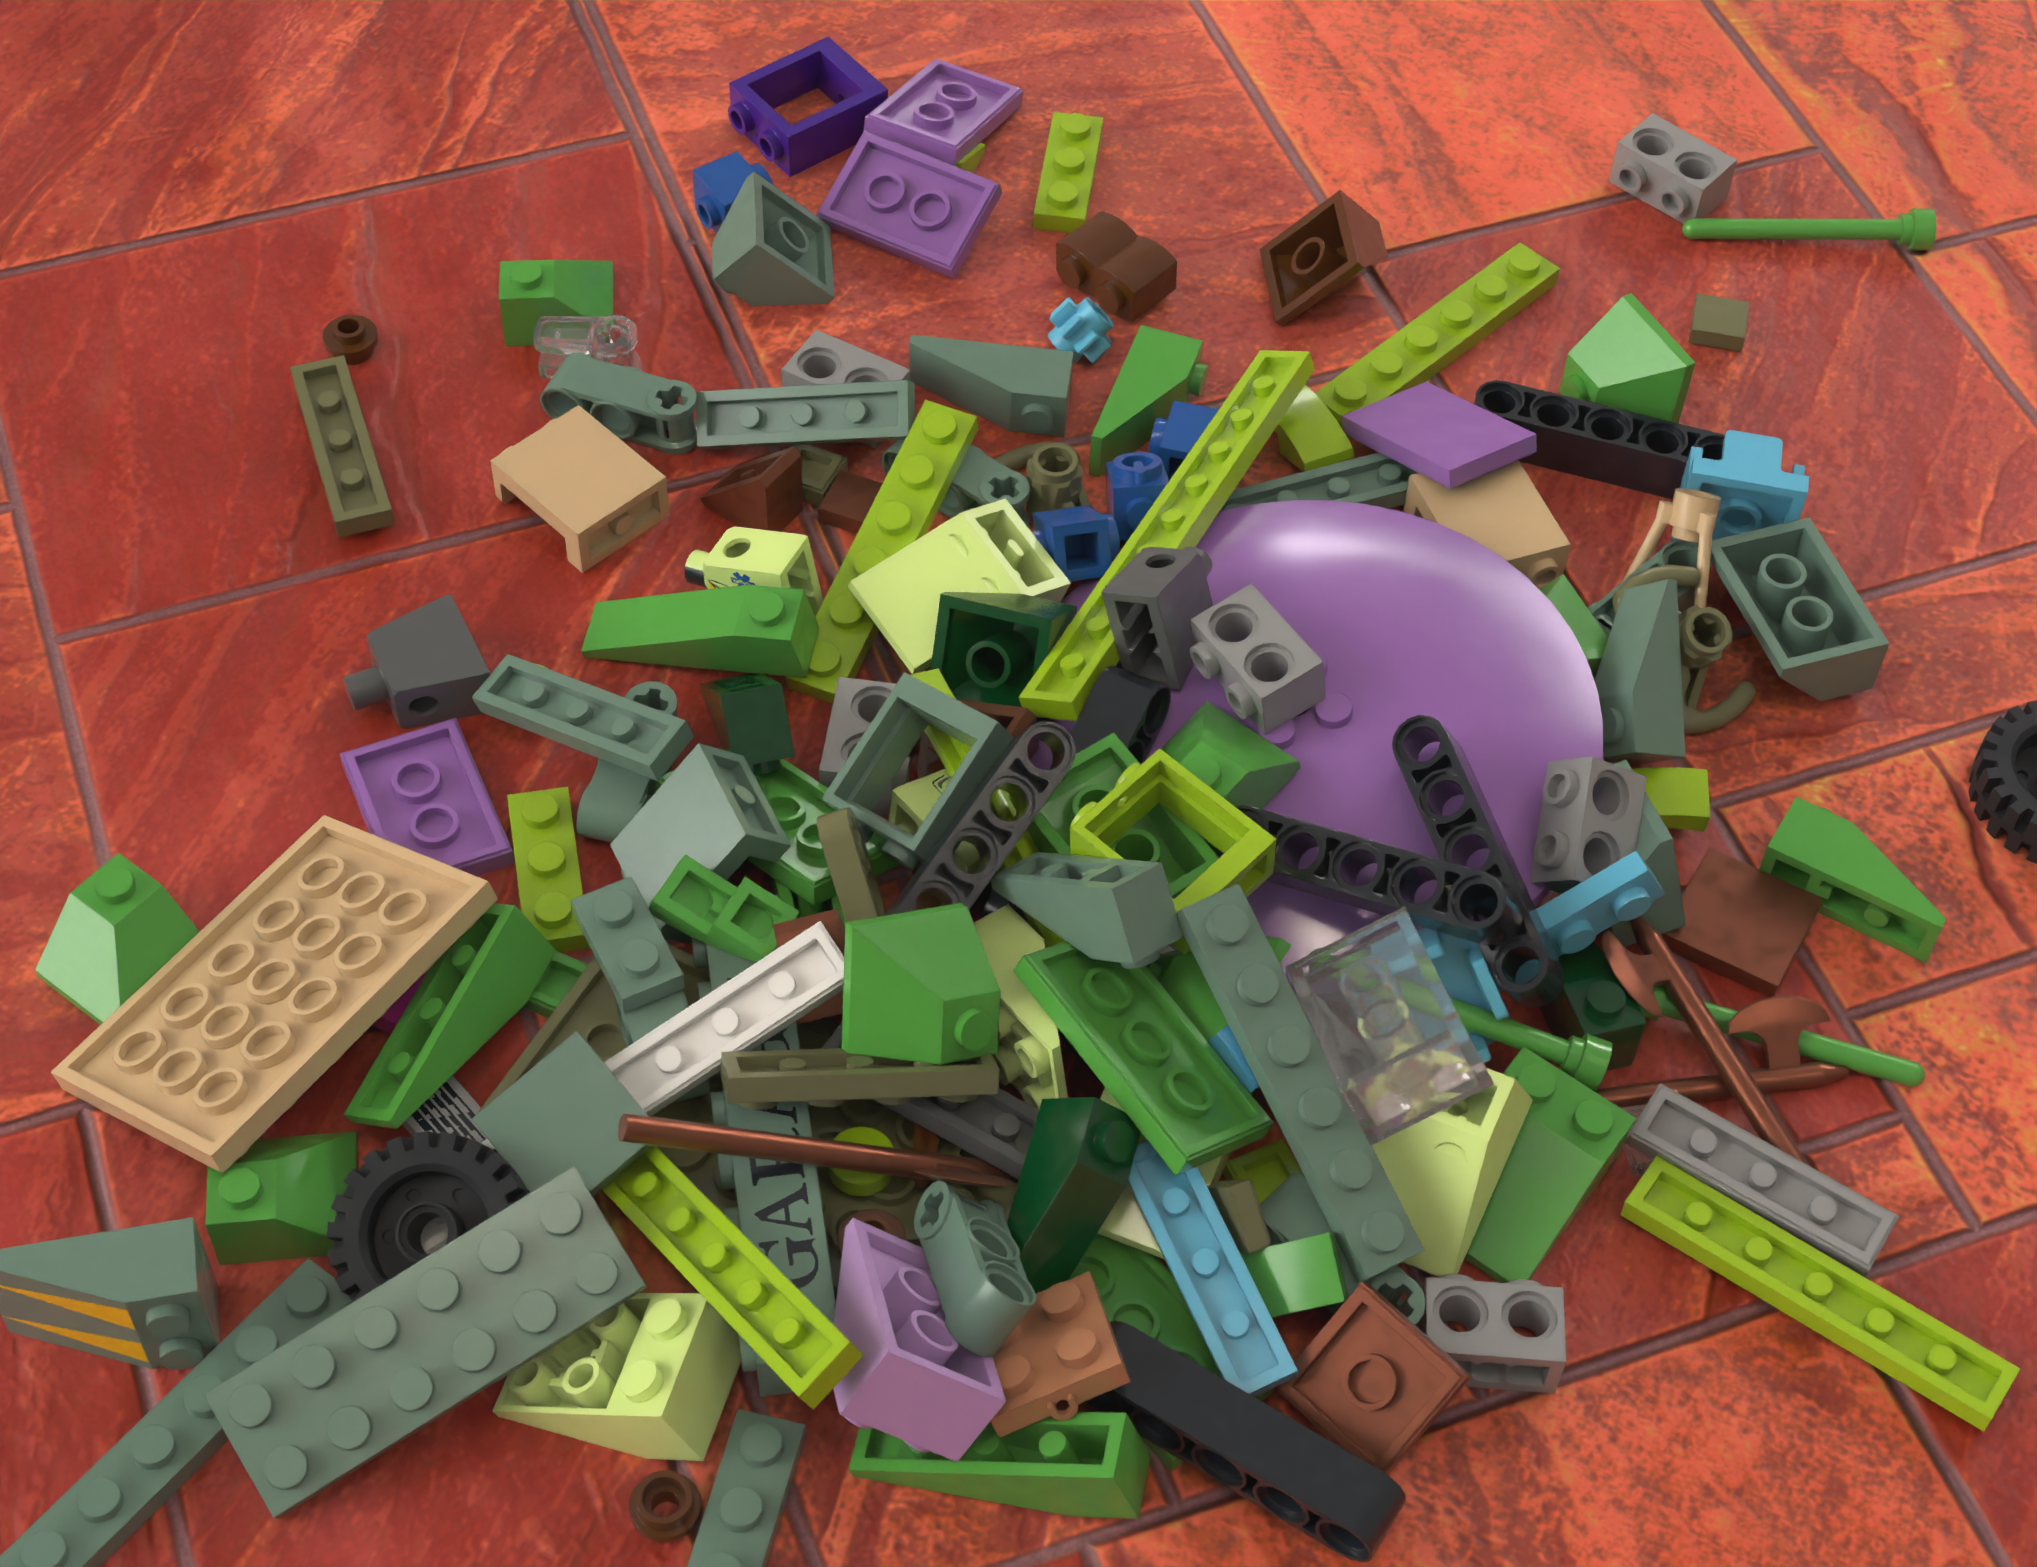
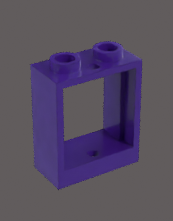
[728,36,888,177]

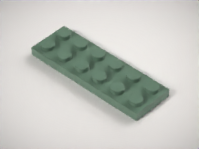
[203,1166,648,1518]

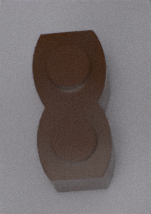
[1056,212,1177,321]

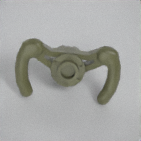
[995,442,1095,517]
[1612,565,1757,734]

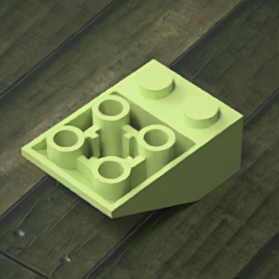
[848,498,1071,674]
[974,904,1068,1110]
[1360,1033,1533,1278]
[493,1293,741,1461]

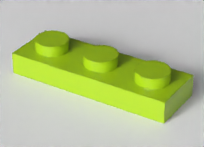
[1033,112,1103,233]
[507,787,591,953]

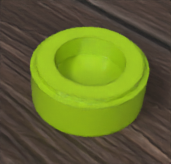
[828,1126,893,1196]

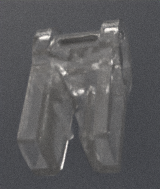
[533,315,642,379]

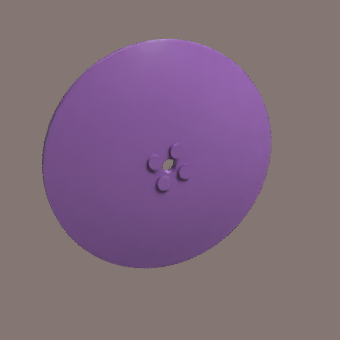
[1030,500,1603,1003]

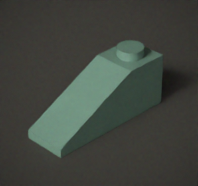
[909,335,1074,437]
[1595,579,1685,765]
[990,852,1183,969]

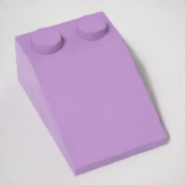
[833,1218,1006,1462]

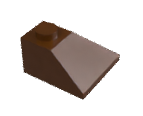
[1260,190,1388,327]

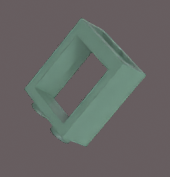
[822,672,1014,870]

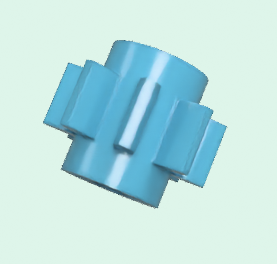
[1047,297,1114,364]

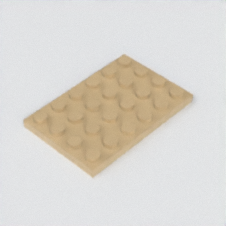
[51,815,498,1174]

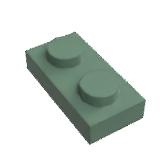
[571,876,685,1013]

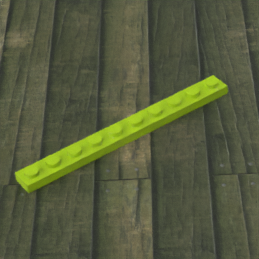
[1019,350,1315,721]

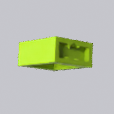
[1070,748,1277,955]

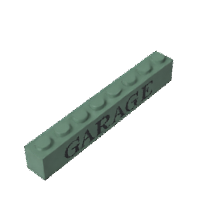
[692,894,836,1397]

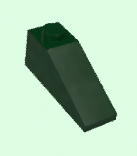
[700,673,795,775]
[1528,941,1646,1071]
[1007,1097,1141,1293]

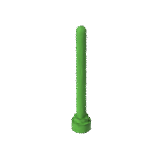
[1682,208,1936,250]
[1307,949,1612,1091]
[1637,985,1925,1087]

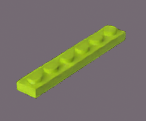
[1315,242,1560,439]
[785,400,978,704]
[602,1145,864,1410]
[1620,1156,2020,1432]

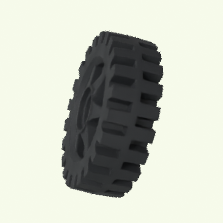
[1968,700,2037,864]
[327,1131,531,1304]

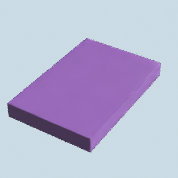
[864,58,1023,166]
[816,130,1003,279]
[1342,382,1537,489]
[340,718,515,876]

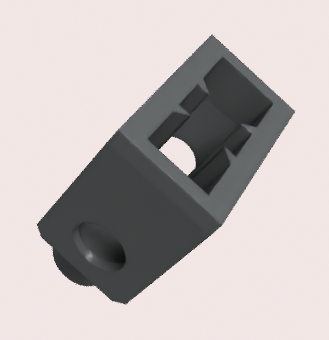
[1101,546,1213,690]
[342,594,490,729]

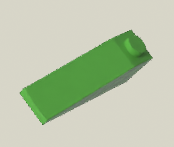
[581,585,819,678]
[343,903,557,1129]
[849,1412,1151,1519]

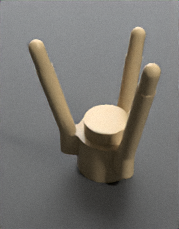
[1622,488,1721,608]

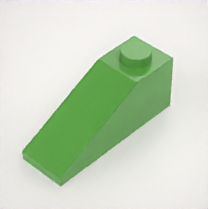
[1089,325,1209,477]
[1759,797,1947,963]

